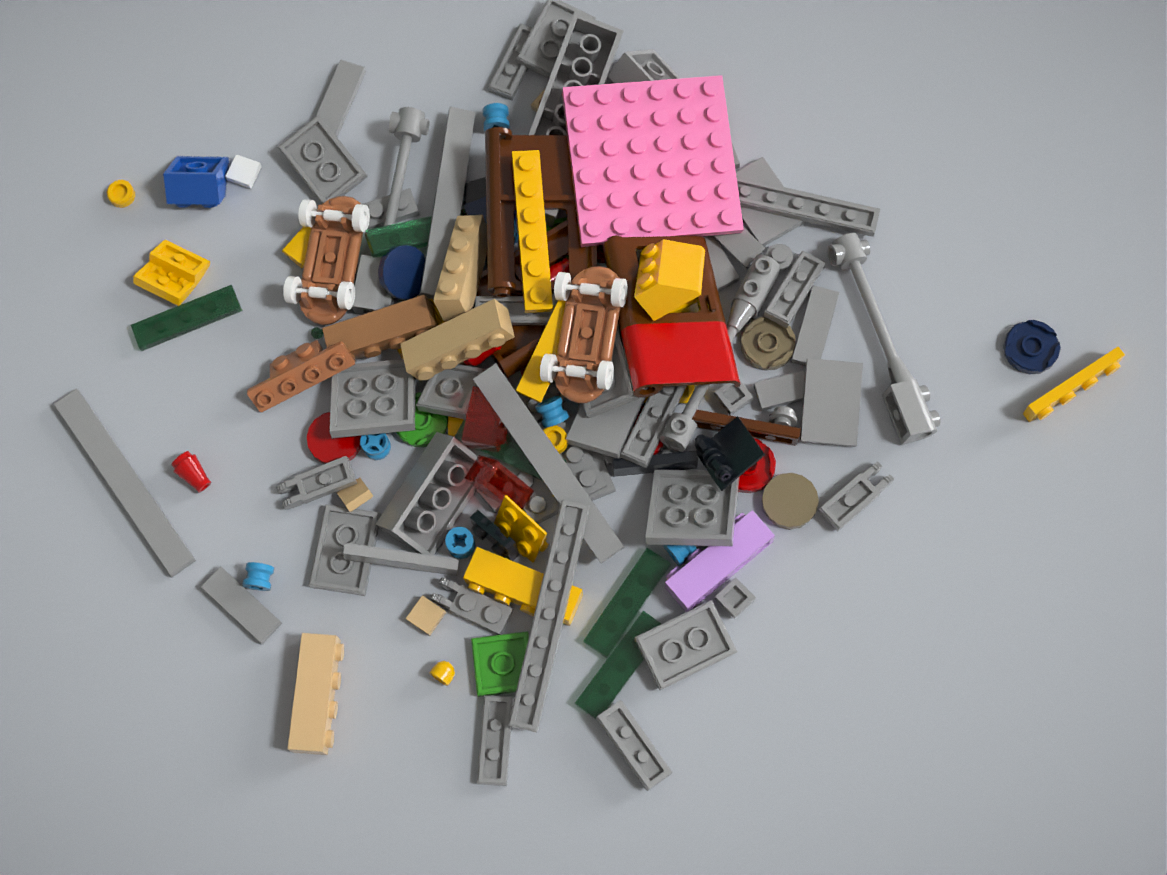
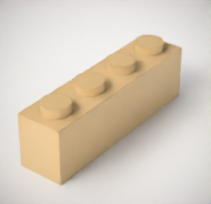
[433,215,487,321]
[400,299,515,381]
[288,633,344,755]

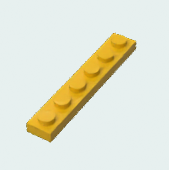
[511,150,553,313]

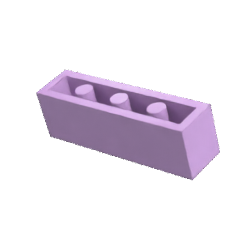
[665,510,775,612]

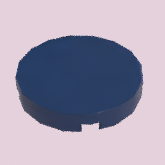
[378,245,425,300]
[1003,320,1061,374]

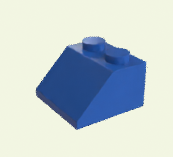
[163,156,229,208]

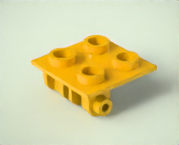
[494,495,549,563]

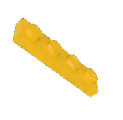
[1023,346,1125,422]

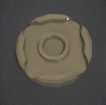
[741,317,795,370]
[762,473,819,530]

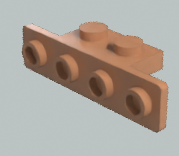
[247,340,355,412]

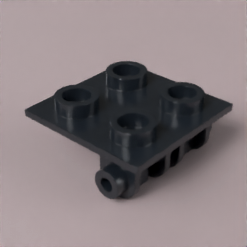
[695,416,765,491]

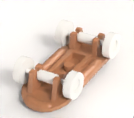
[283,196,370,325]
[540,266,628,403]

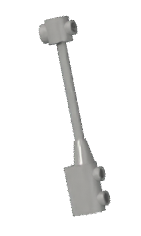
[352,107,430,315]
[827,233,940,445]
[659,254,780,452]

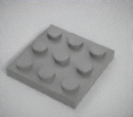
[330,359,415,438]
[495,414,607,524]
[645,470,739,546]

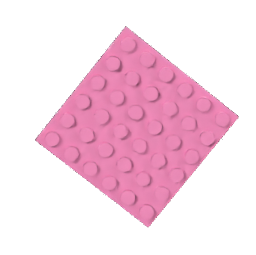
[562,75,744,247]

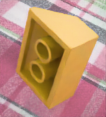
[634,239,705,321]

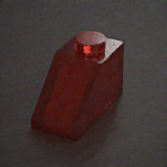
[461,386,507,452]
[464,455,534,510]

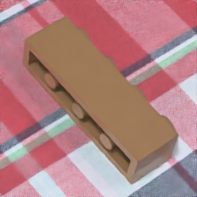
[322,295,438,362]

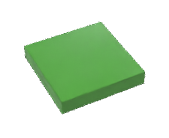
[471,631,529,697]

